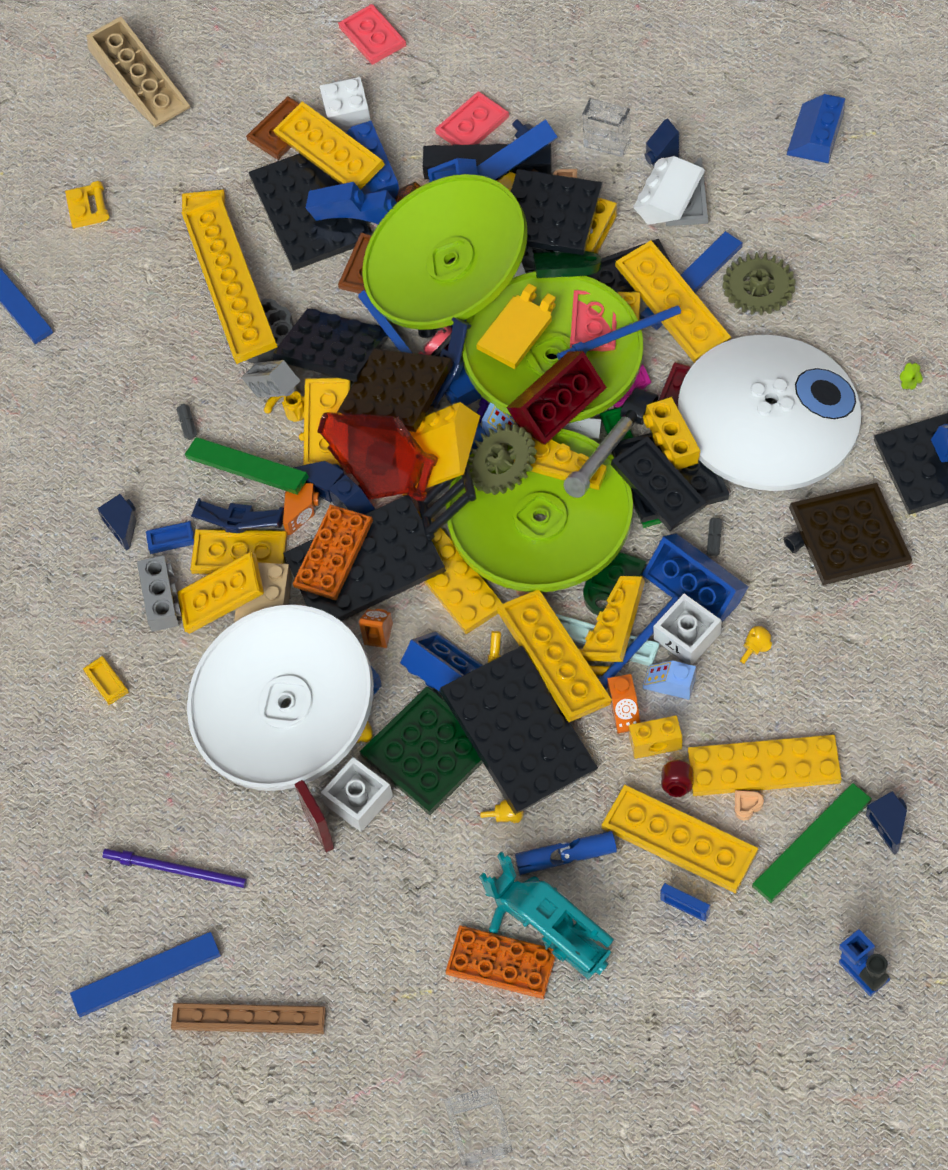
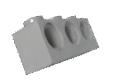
[241,360,300,398]
[137,555,181,632]

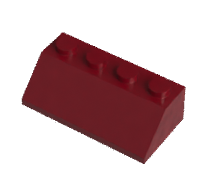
[506,351,607,445]

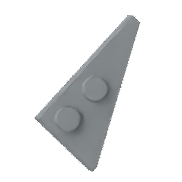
[666,158,708,226]

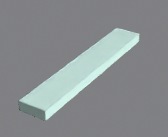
[556,614,659,666]

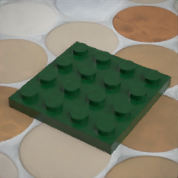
[359,687,483,815]

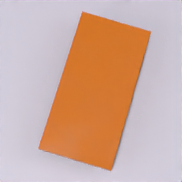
[293,504,373,600]
[445,925,556,999]

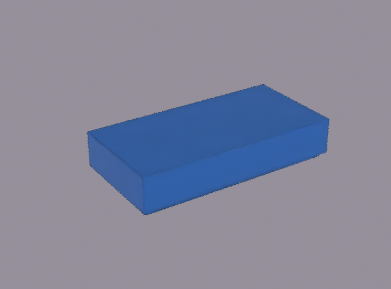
[146,521,194,554]
[660,883,710,921]

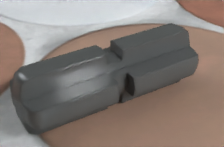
[176,404,197,440]
[707,518,722,556]

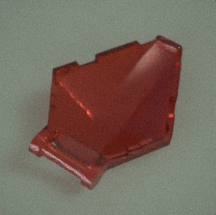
[317,412,438,501]

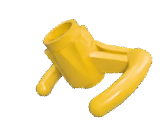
[264,391,304,441]

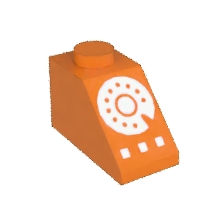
[283,483,319,535]
[359,609,393,648]
[607,674,641,734]

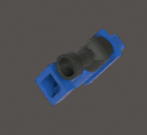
[839,929,890,997]

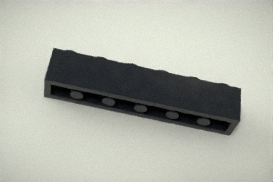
[422,143,552,179]

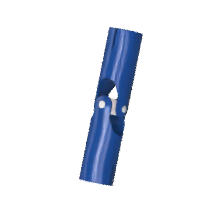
[514,831,617,875]

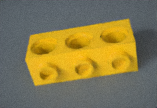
[585,198,617,254]
[643,397,700,470]

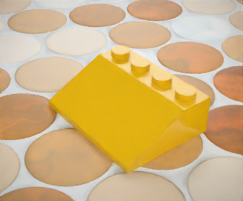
[396,402,480,496]

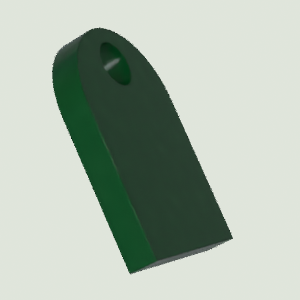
[533,251,601,278]
[583,552,647,616]

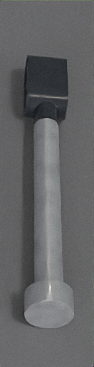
[564,387,659,498]

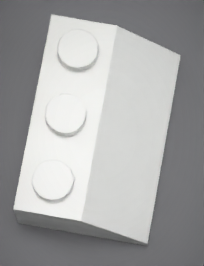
[633,156,705,225]

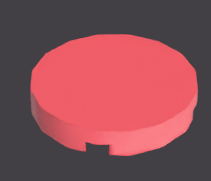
[418,326,452,355]

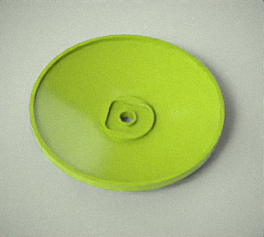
[363,174,527,330]
[462,272,643,423]
[446,429,633,592]

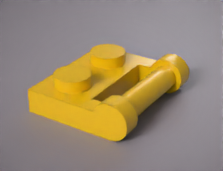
[65,181,109,229]

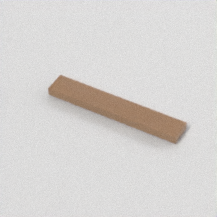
[171,1003,326,1034]

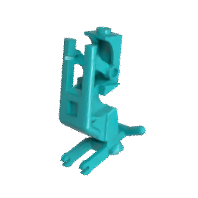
[479,852,614,980]

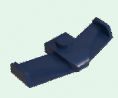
[431,317,471,408]
[191,498,284,533]

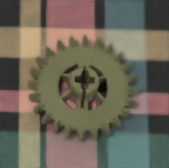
[722,252,796,315]
[468,423,537,495]

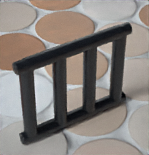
[415,462,476,540]

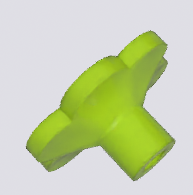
[900,363,923,390]

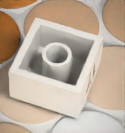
[320,77,370,131]
[653,594,722,665]
[321,757,393,832]

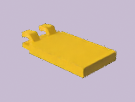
[477,284,556,369]

